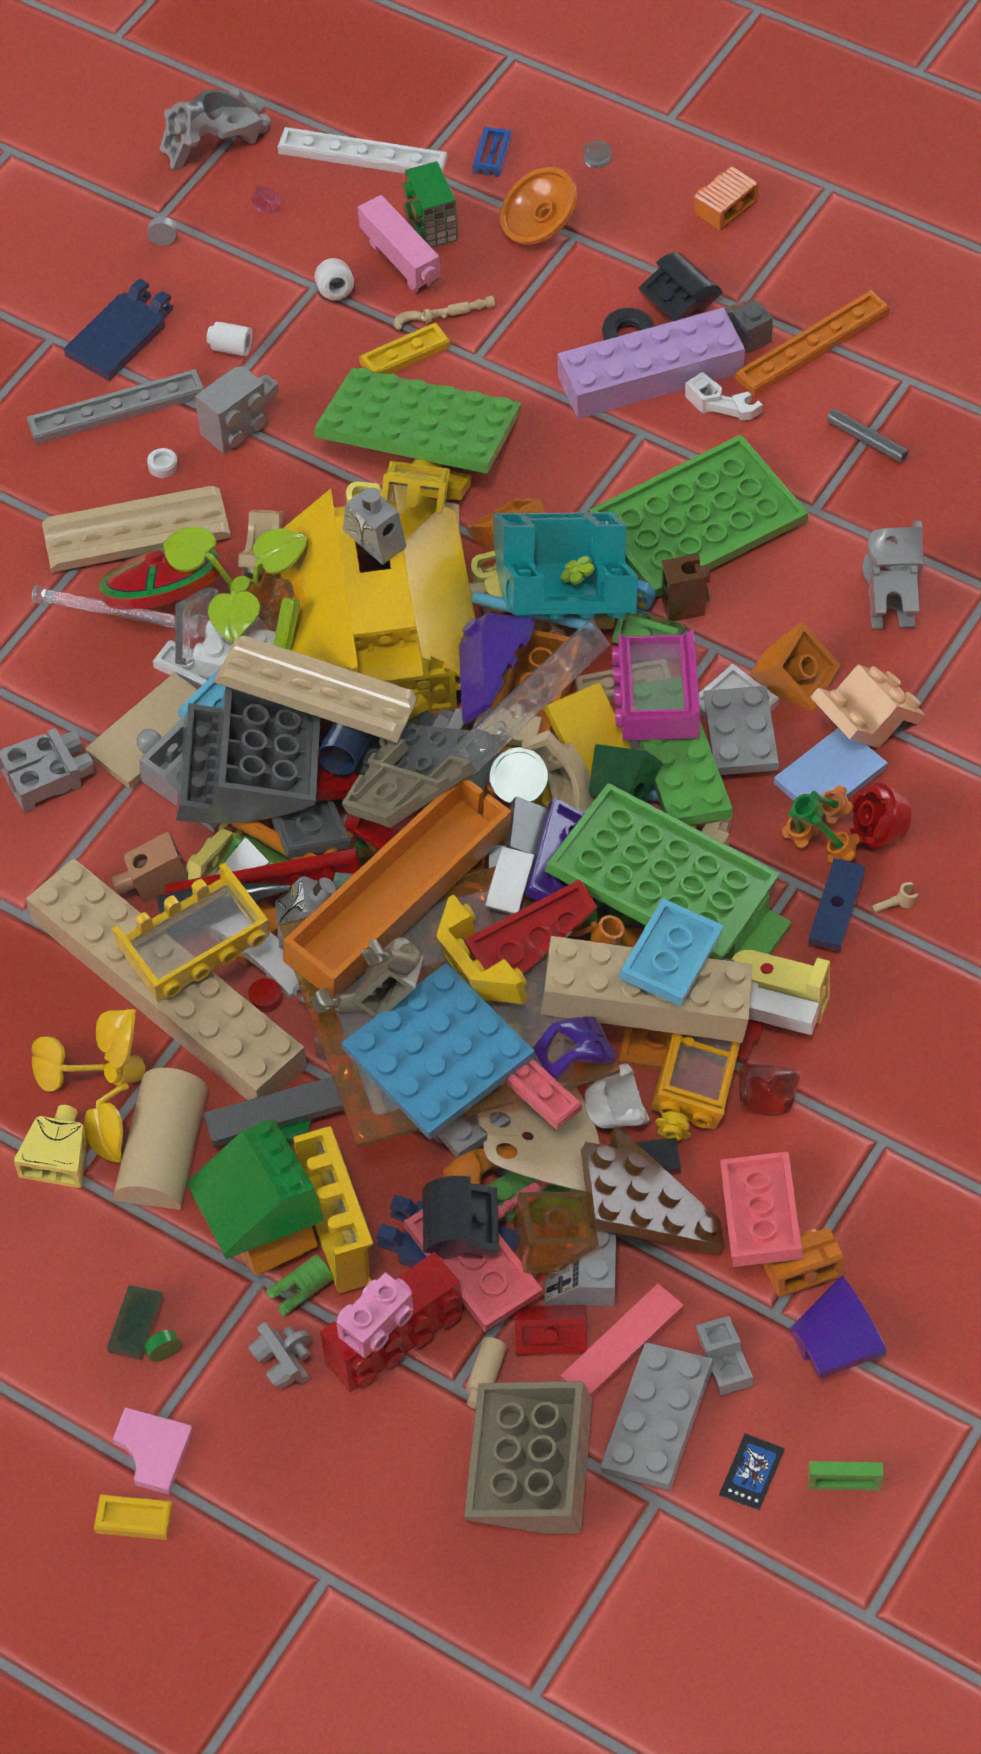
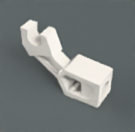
[685,372,763,420]

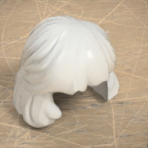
[585,1063,650,1128]

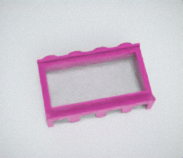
[612,628,700,740]

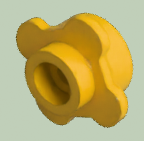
[656,1111,691,1141]

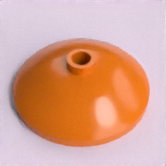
[500,167,577,245]

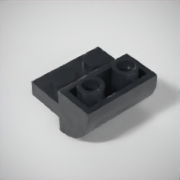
[638,252,723,322]
[422,1176,499,1257]

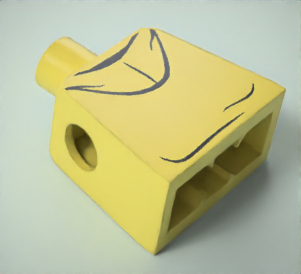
[14,1105,87,1188]

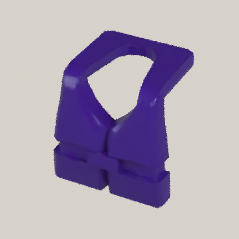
[533,1016,617,1081]

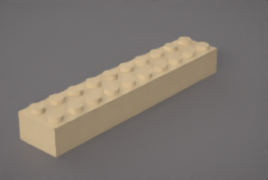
[26,858,307,1100]

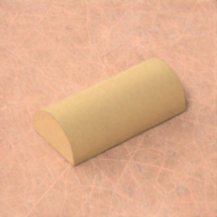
[113,1068,209,1210]

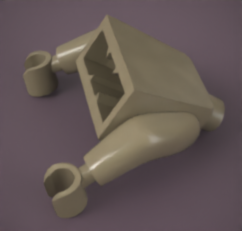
[310,937,423,1017]

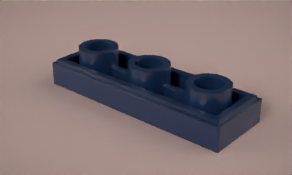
[808,858,866,951]

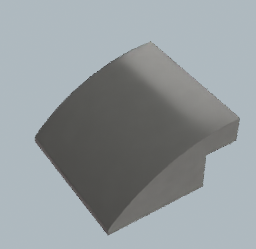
[176,686,320,823]

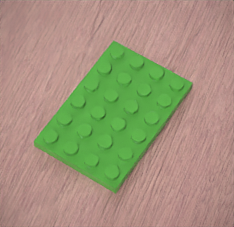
[315,368,521,474]
[589,434,808,597]
[545,783,780,960]

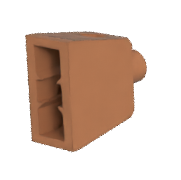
[111,831,189,902]

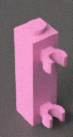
[357,195,440,294]

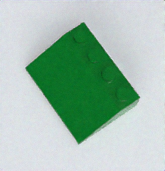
[187,1119,324,1259]

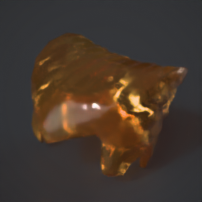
[246,571,296,632]

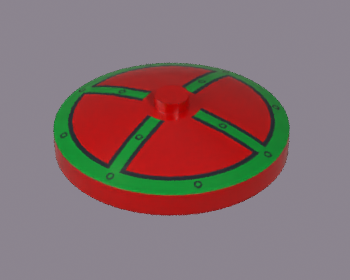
[99,548,221,610]

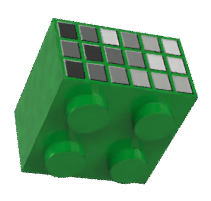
[402,161,458,248]

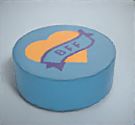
[636,580,656,611]

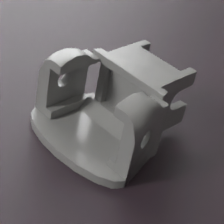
[862,520,923,630]

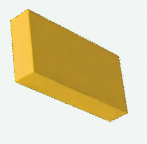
[94,1495,173,1540]

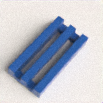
[472,127,512,177]

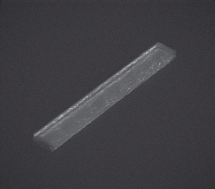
[449,619,610,777]

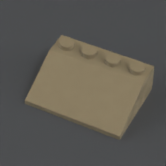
[464,1381,592,1534]

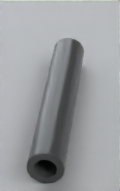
[827,409,909,463]

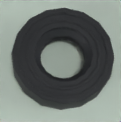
[602,307,654,340]

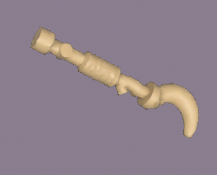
[393,296,495,330]

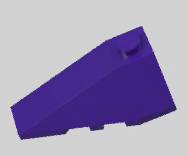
[459,613,535,724]

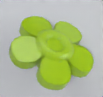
[560,556,594,585]

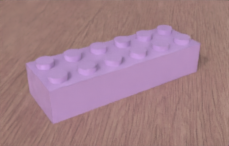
[557,307,745,419]

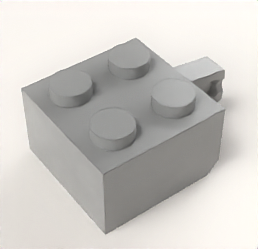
[195,367,279,454]

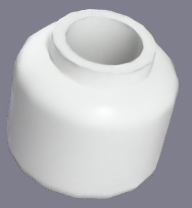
[315,258,354,300]

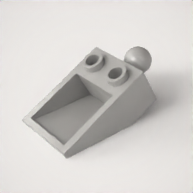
[137,719,221,832]

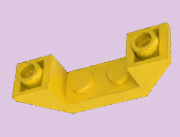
[436,895,528,1004]

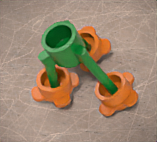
[782,785,860,864]

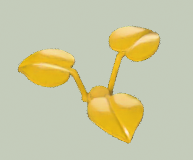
[32,1009,145,1163]

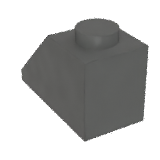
[725,300,773,354]

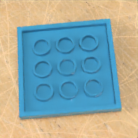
[341,962,535,1140]

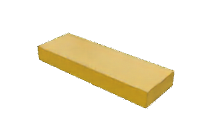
[359,322,450,374]

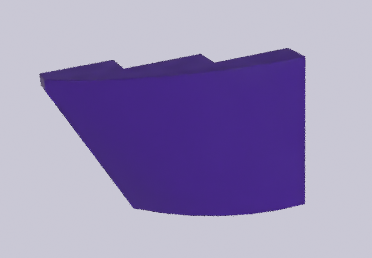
[790,1276,887,1379]

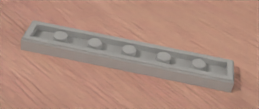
[27,369,204,445]

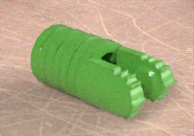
[266,1255,333,1317]

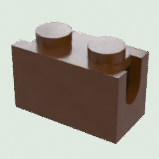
[661,553,710,621]

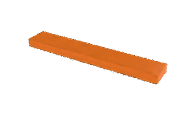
[735,290,890,396]

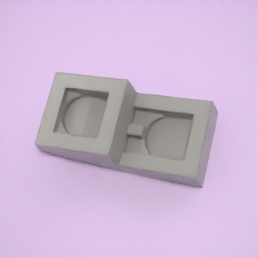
[696,1316,754,1396]

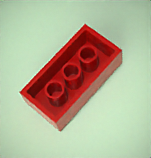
[320,1252,463,1392]

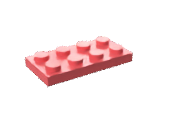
[720,1152,803,1267]
[404,1210,543,1332]

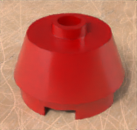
[850,783,912,847]

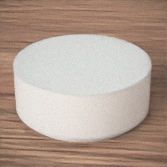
[147,448,178,478]

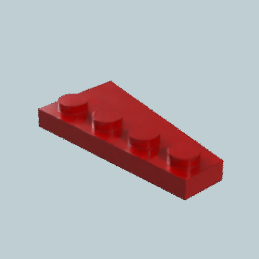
[464,879,597,975]

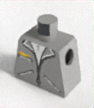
[343,488,406,565]
[275,877,336,949]

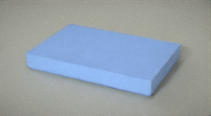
[774,728,888,820]

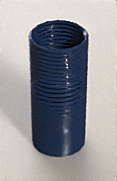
[318,722,373,775]

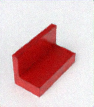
[515,1305,587,1354]

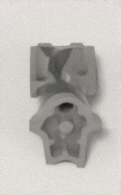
[160,88,271,170]

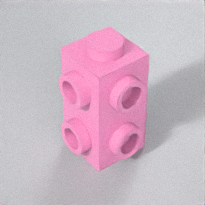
[336,1272,414,1359]

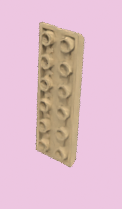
[42,486,231,572]
[214,636,417,743]

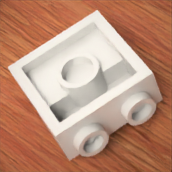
[193,620,275,677]

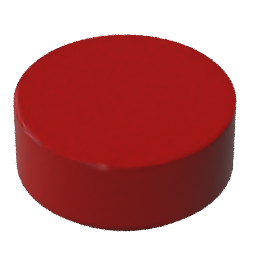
[248,978,282,1012]

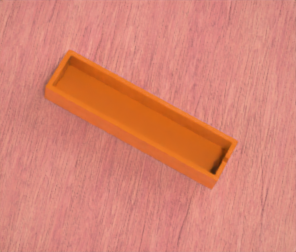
[283,778,511,999]

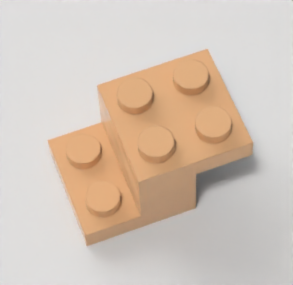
[811,664,926,748]

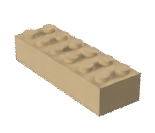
[540,936,753,1043]

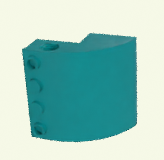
[493,512,638,619]

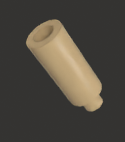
[465,1337,507,1409]

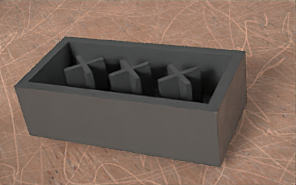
[355,724,500,802]

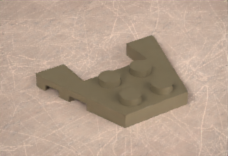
[342,738,475,828]

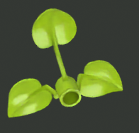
[163,526,308,643]

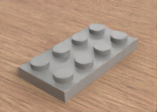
[601,1342,714,1491]

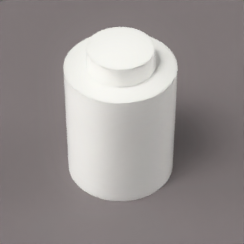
[206,321,253,357]

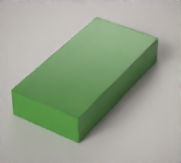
[808,1461,883,1491]

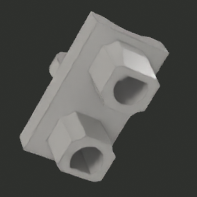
[249,1322,311,1390]

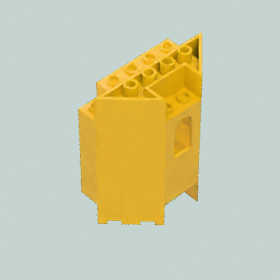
[280,482,475,722]

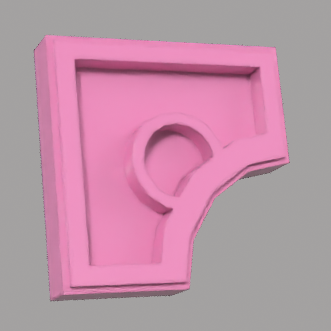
[113,1407,193,1495]

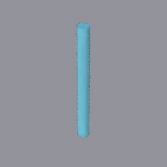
[472,592,594,632]

